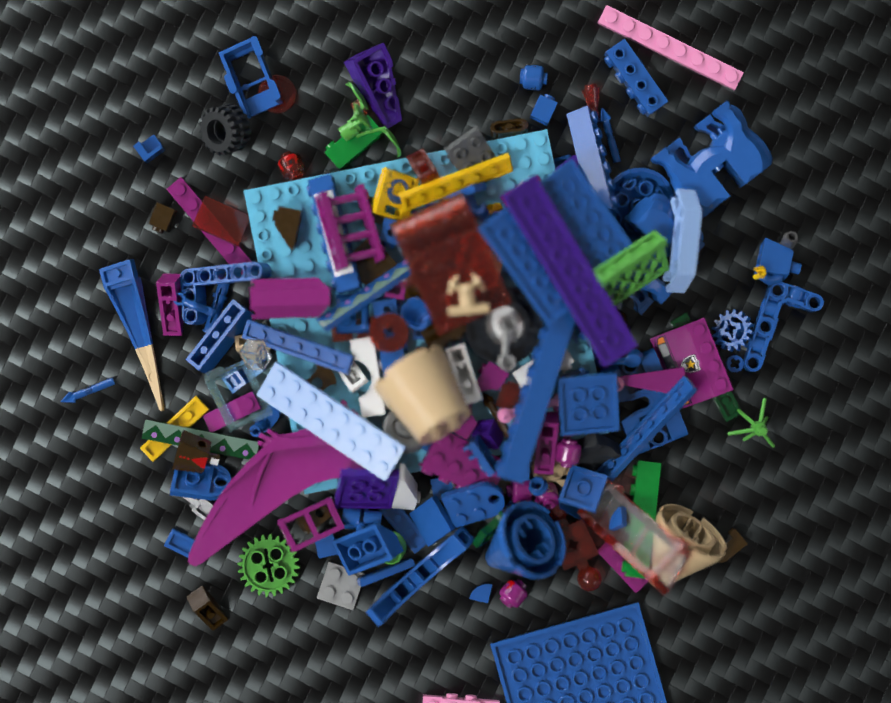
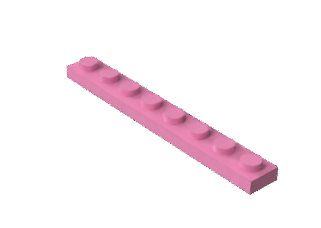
[597,5,744,90]

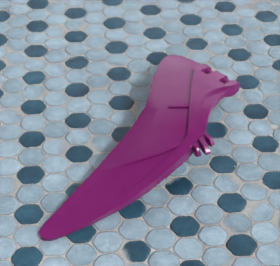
[188,399,366,566]

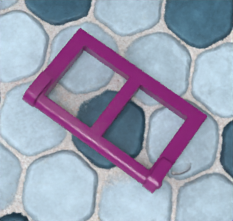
[277,496,345,553]

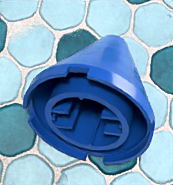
[485,501,566,579]

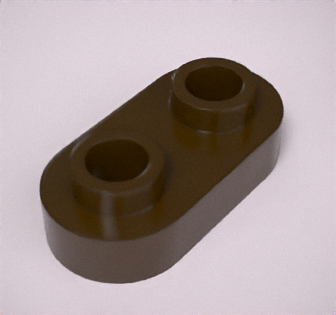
[490,119,529,139]

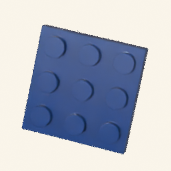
[557,372,619,436]

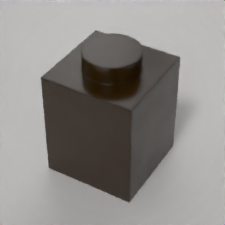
[148,203,177,234]

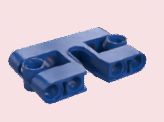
[600,348,688,455]

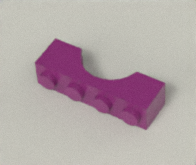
[453,362,509,440]

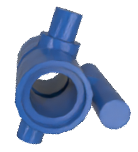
[342,508,382,531]

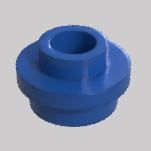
[529,477,548,496]

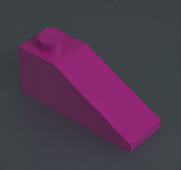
[156,274,183,336]
[203,391,263,432]
[534,412,559,475]

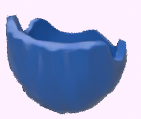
[400,297,434,331]

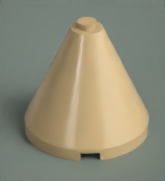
[649,504,727,588]

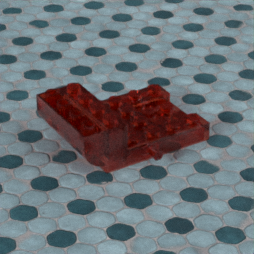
[389,192,512,335]

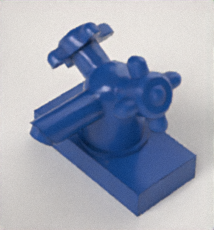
[444,182,489,228]

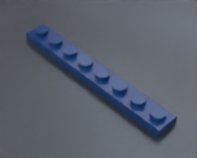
[595,376,697,490]

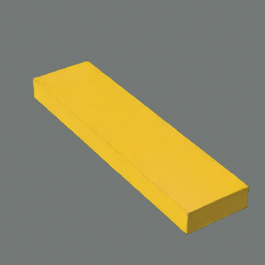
[140,396,210,462]

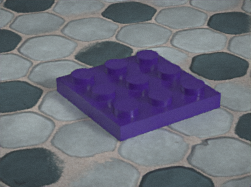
[333,468,400,509]

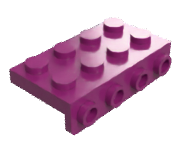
[418,433,501,498]

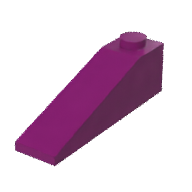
[620,367,685,393]

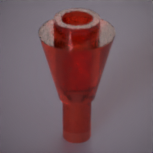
[581,84,600,118]

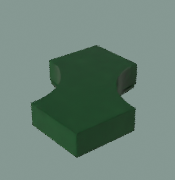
[472,504,512,547]

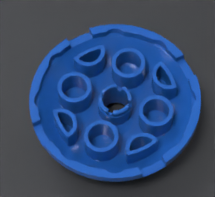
[613,168,675,244]

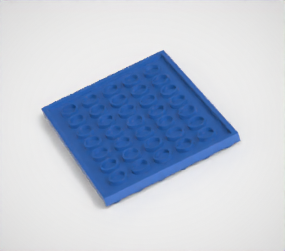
[490,602,667,703]

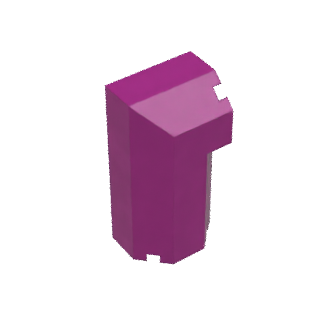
[250,278,332,319]

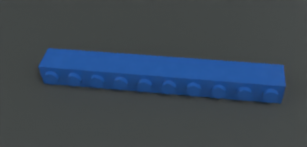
[495,311,575,484]

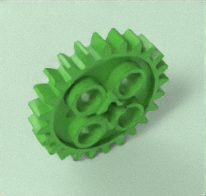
[237,534,300,597]

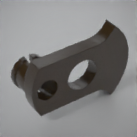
[306,364,337,391]

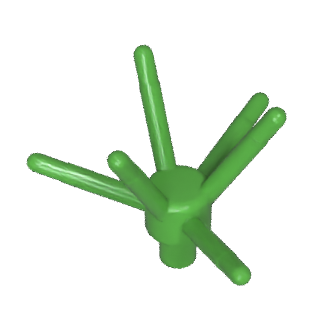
[728,398,775,447]

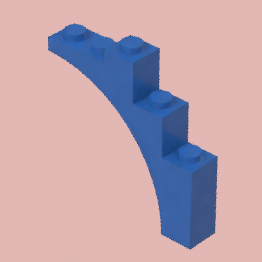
[366,526,475,627]

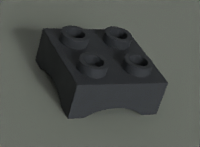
[578,433,621,472]

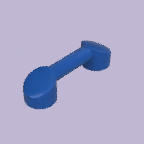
[594,349,643,369]

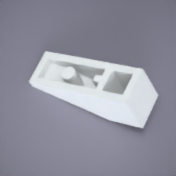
[444,343,482,405]
[392,464,421,510]

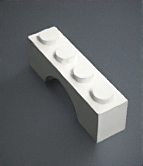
[350,336,389,418]

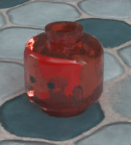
[277,151,306,181]

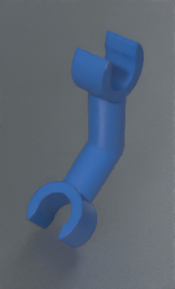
[173,293,217,317]

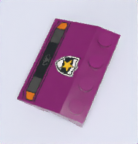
[650,318,733,409]

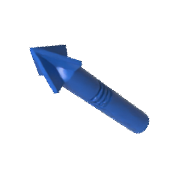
[599,108,621,163]
[61,377,115,403]

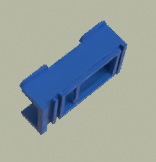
[219,36,283,118]

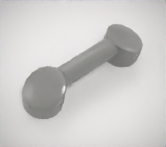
[497,315,518,371]

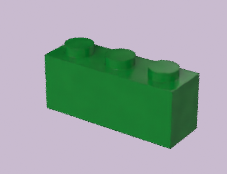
[325,115,384,171]

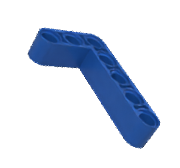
[180,262,272,325]

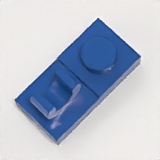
[463,434,497,477]

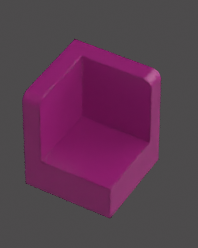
[384,280,407,301]

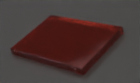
[192,196,249,247]

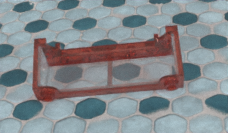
[577,480,691,596]

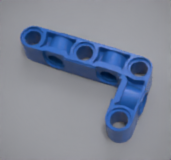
[743,282,824,372]

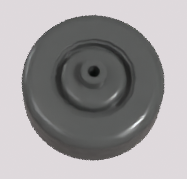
[383,410,424,454]

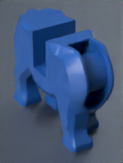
[650,100,773,218]
[606,193,705,315]

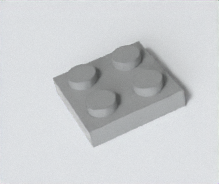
[317,561,365,610]

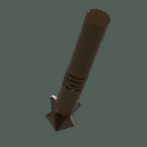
[483,392,509,440]

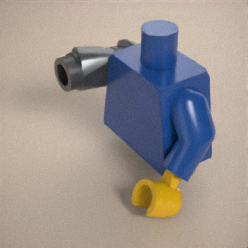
[753,231,802,286]

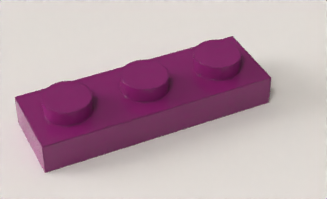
[596,538,649,593]

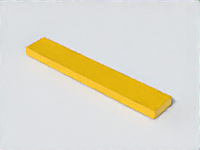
[399,153,513,212]

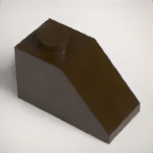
[272,206,303,250]
[187,586,228,631]

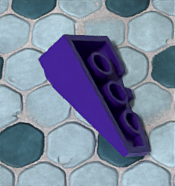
[344,43,402,128]

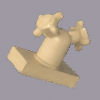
[447,274,489,316]

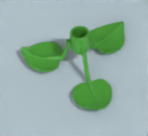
[338,82,402,158]

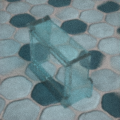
[204,359,273,433]

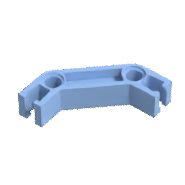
[662,189,702,293]

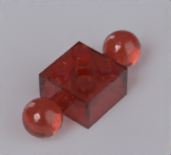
[548,504,602,591]

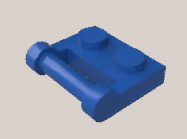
[336,294,371,334]

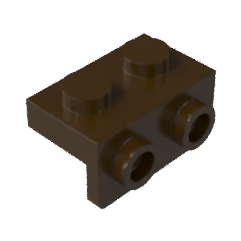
[420,315,466,349]

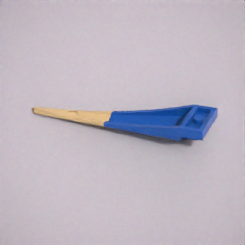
[99,259,164,411]

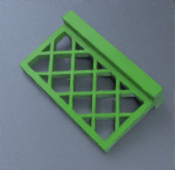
[593,230,669,306]

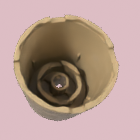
[374,346,471,445]

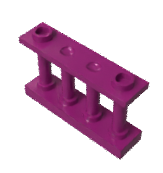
[314,183,385,273]

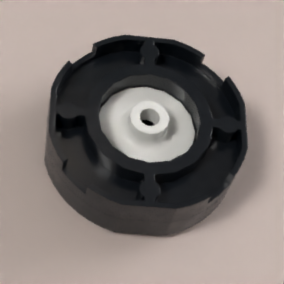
[463,286,544,363]

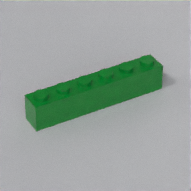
[621,460,661,579]

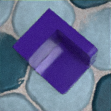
[472,419,504,450]

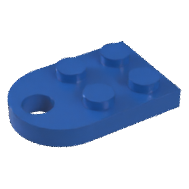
[170,463,231,500]
[441,482,504,528]

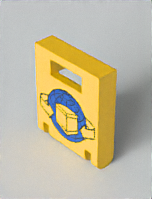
[371,167,419,223]

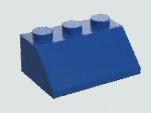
[332,523,404,576]

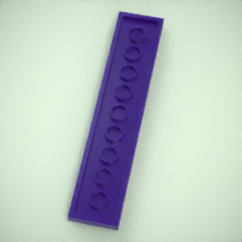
[501,175,638,367]

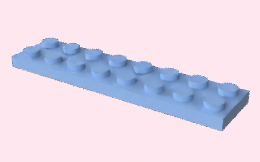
[257,362,406,481]

